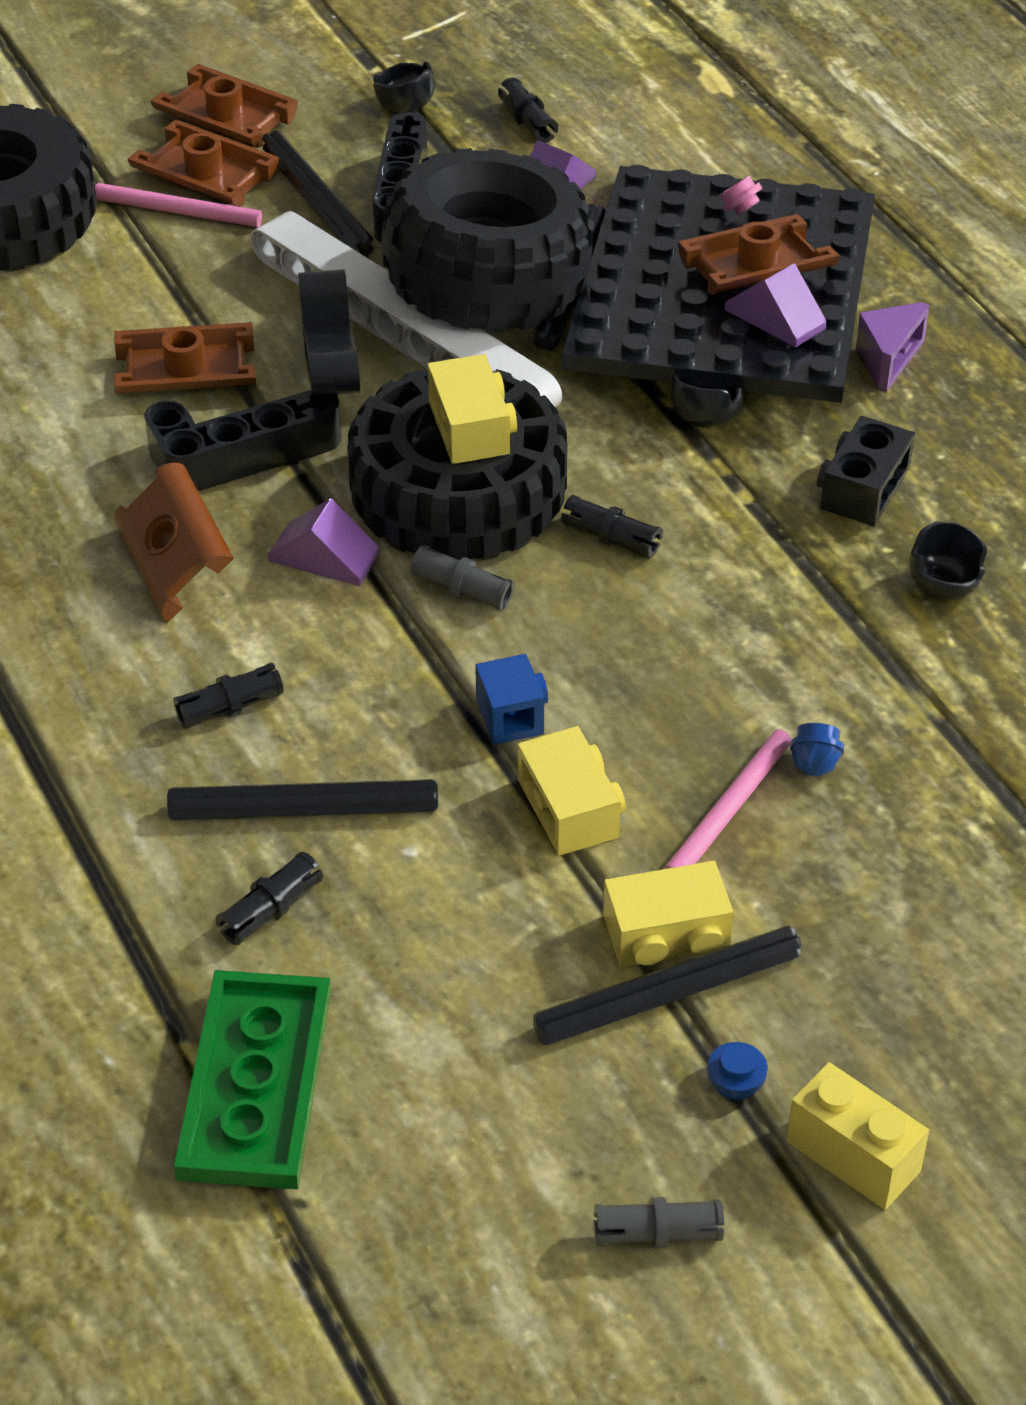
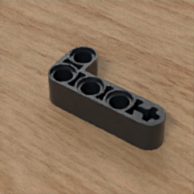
[372,112,428,243]
[298,269,360,397]
[144,390,342,491]

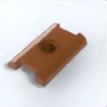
[151,64,298,148]
[128,119,279,207]
[678,214,840,295]
[114,322,256,394]
[114,463,234,623]

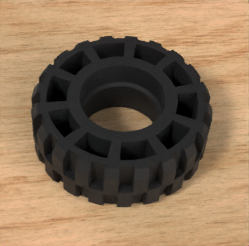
[0,104,97,271]
[347,369,568,561]

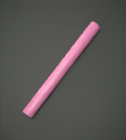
[95,183,262,228]
[664,729,791,869]

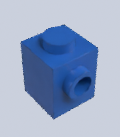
[475,654,548,745]

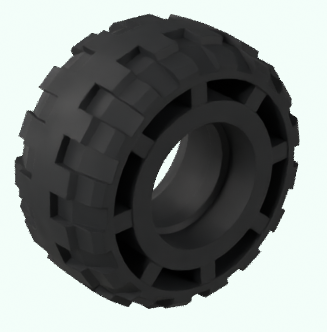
[381,148,594,332]

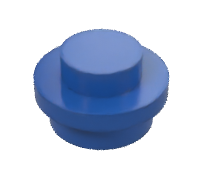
[707,1042,768,1100]

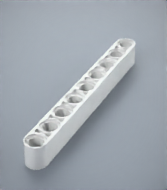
[250,211,562,408]

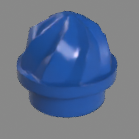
[790,723,844,777]

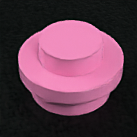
[720,176,762,215]

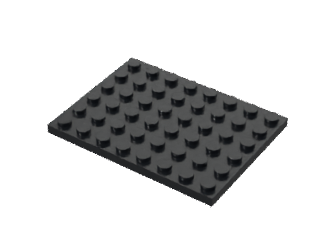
[561,165,875,403]

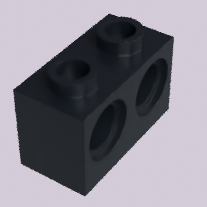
[817,415,915,527]

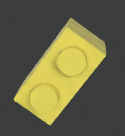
[428,354,517,464]
[518,726,626,856]
[603,860,734,968]
[786,1062,930,1210]

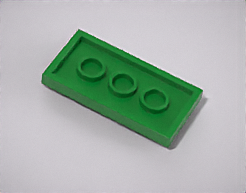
[174,970,331,1190]

